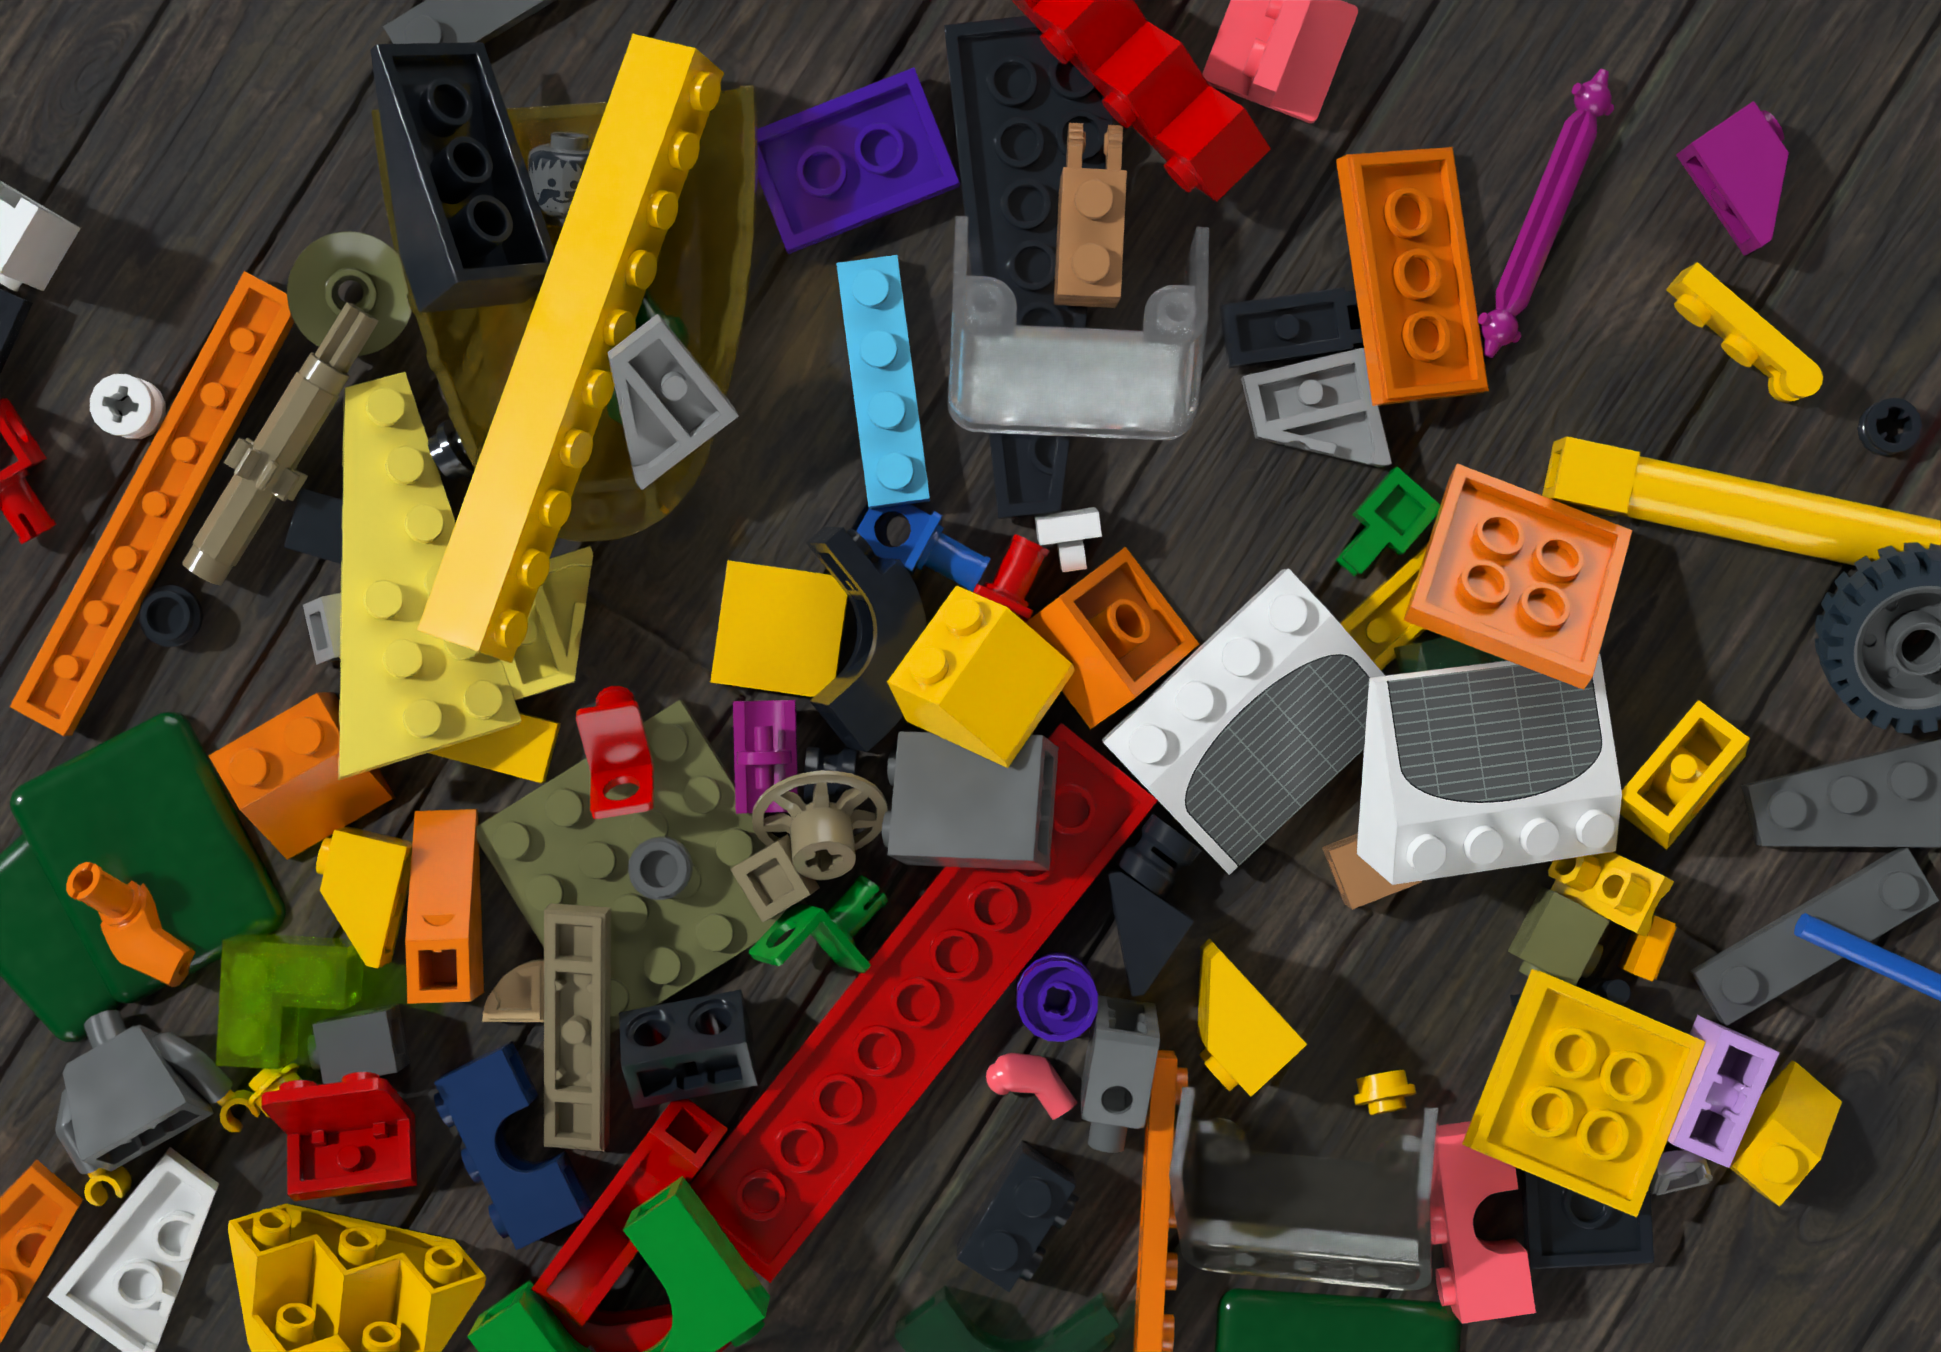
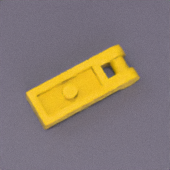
[1666,262,1823,403]

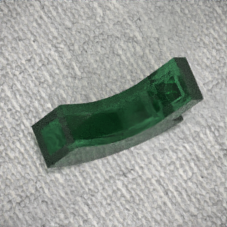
[895,1285,1119,1352]

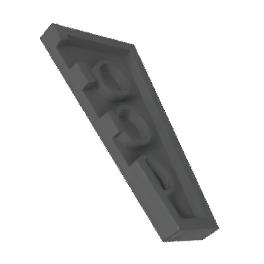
[1741,737,1941,847]

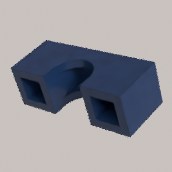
[434,1041,593,1251]

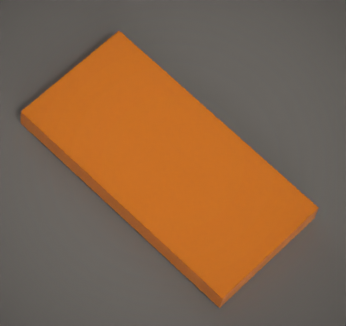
[1336,147,1489,406]

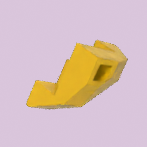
[228,1203,486,1352]

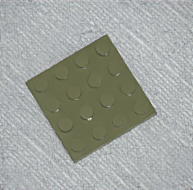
[476,700,811,1034]

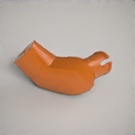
[66,862,195,987]

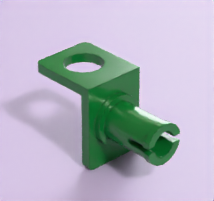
[749,875,888,973]

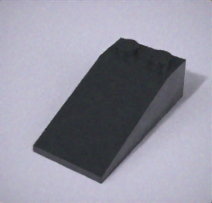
[370,42,554,313]

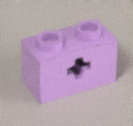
[1667,1015,1779,1168]

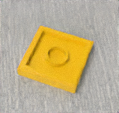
[710,560,848,697]

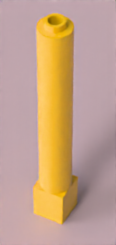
[1542,436,1941,566]

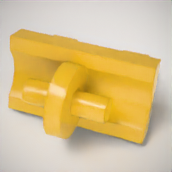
[1548,852,1674,937]

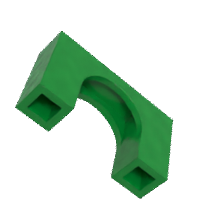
[467,1176,770,1352]

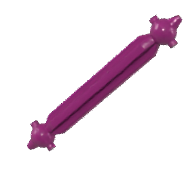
[1478,69,1614,358]

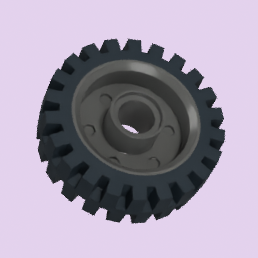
[1814,542,1941,733]

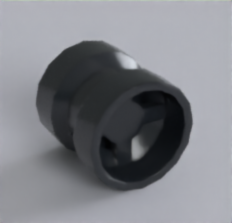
[1115,813,1202,899]

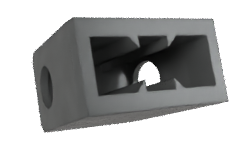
[1081,995,1160,1153]

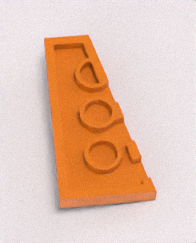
[0,1159,84,1344]

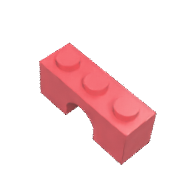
[1418,1121,1536,1324]

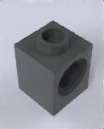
[308,1003,410,1084]

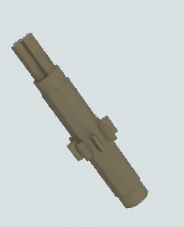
[182,302,379,586]

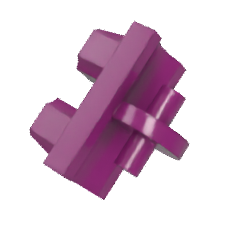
[733,700,799,814]

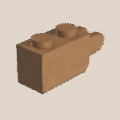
[1054,123,1127,308]

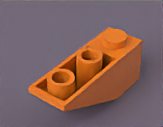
[405,809,484,1004]

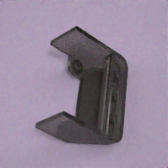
[1169,1087,1439,1291]

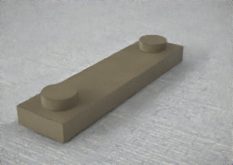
[544,903,611,1152]

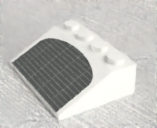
[1102,568,1385,875]
[1357,654,1622,885]

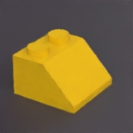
[887,586,1075,768]
[1197,938,1307,1096]

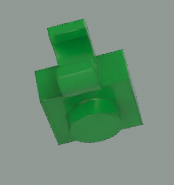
[1335,467,1440,576]

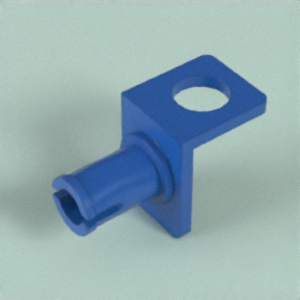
[856,504,991,592]

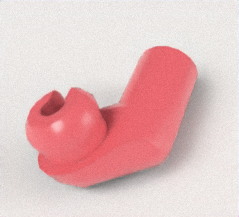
[986,1053,1077,1120]

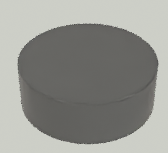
[628,836,693,900]

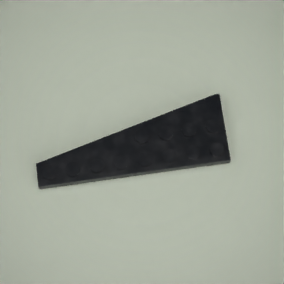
[944,16,1113,519]

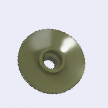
[287,231,414,356]

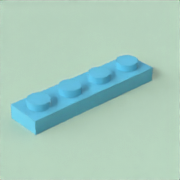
[836,255,930,509]

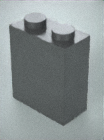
[882,731,1059,871]

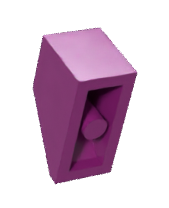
[1676,101,1789,256]

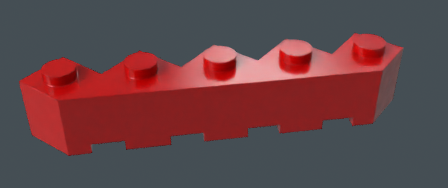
[1011,0,1271,201]

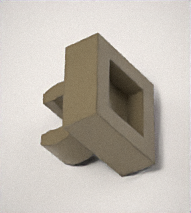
[730,834,820,922]

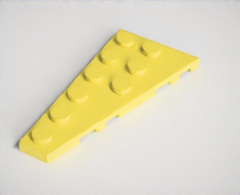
[338,372,522,780]

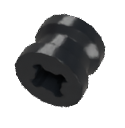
[804,747,857,811]

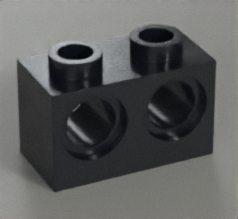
[619,989,757,1109]

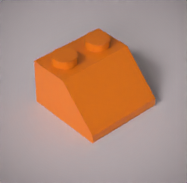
[1025,547,1200,729]
[208,692,396,860]

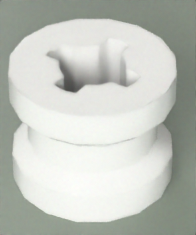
[90,374,166,439]

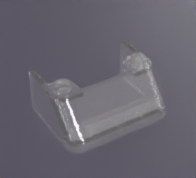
[947,216,1209,440]

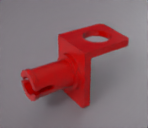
[0,398,57,545]
[973,534,1049,622]
[576,686,654,819]

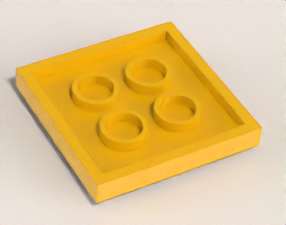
[1462,969,1706,1217]

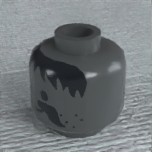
[528,132,591,227]

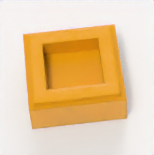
[1618,915,1677,982]

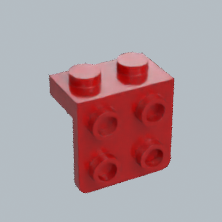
[261,1072,417,1202]

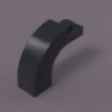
[806,527,927,752]

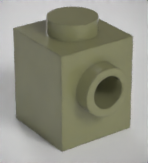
[1508,887,1610,986]

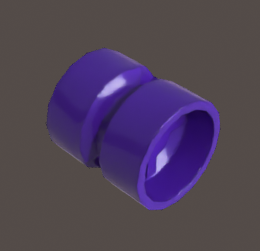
[1016,952,1098,1042]

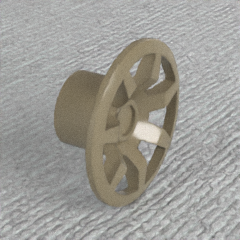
[752,770,888,880]

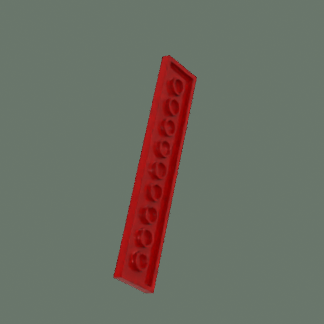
[689,722,1158,1283]

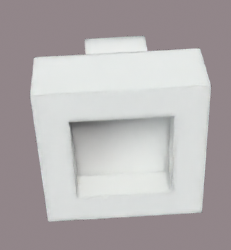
[1034,507,1102,572]

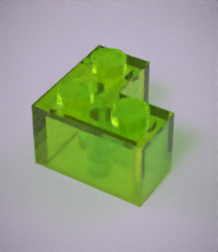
[216,934,363,1069]

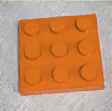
[1403,464,1633,690]

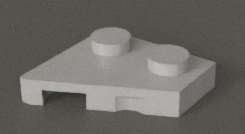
[607,314,739,490]
[1241,348,1392,467]

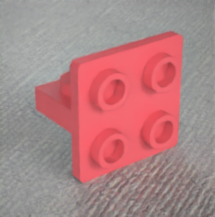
[1202,0,1358,123]

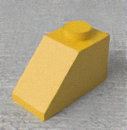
[316,826,412,969]
[1730,1060,1842,1207]

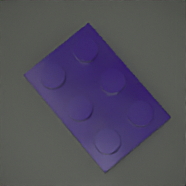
[741,67,960,254]

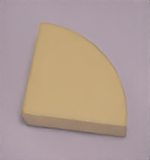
[482,959,544,1022]

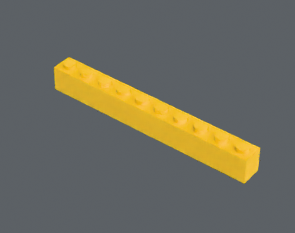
[417,34,724,663]

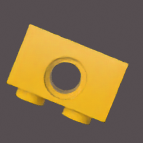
[1620,700,1750,850]

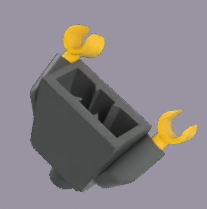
[55,1010,261,1206]

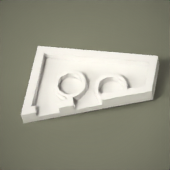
[48,1147,219,1352]

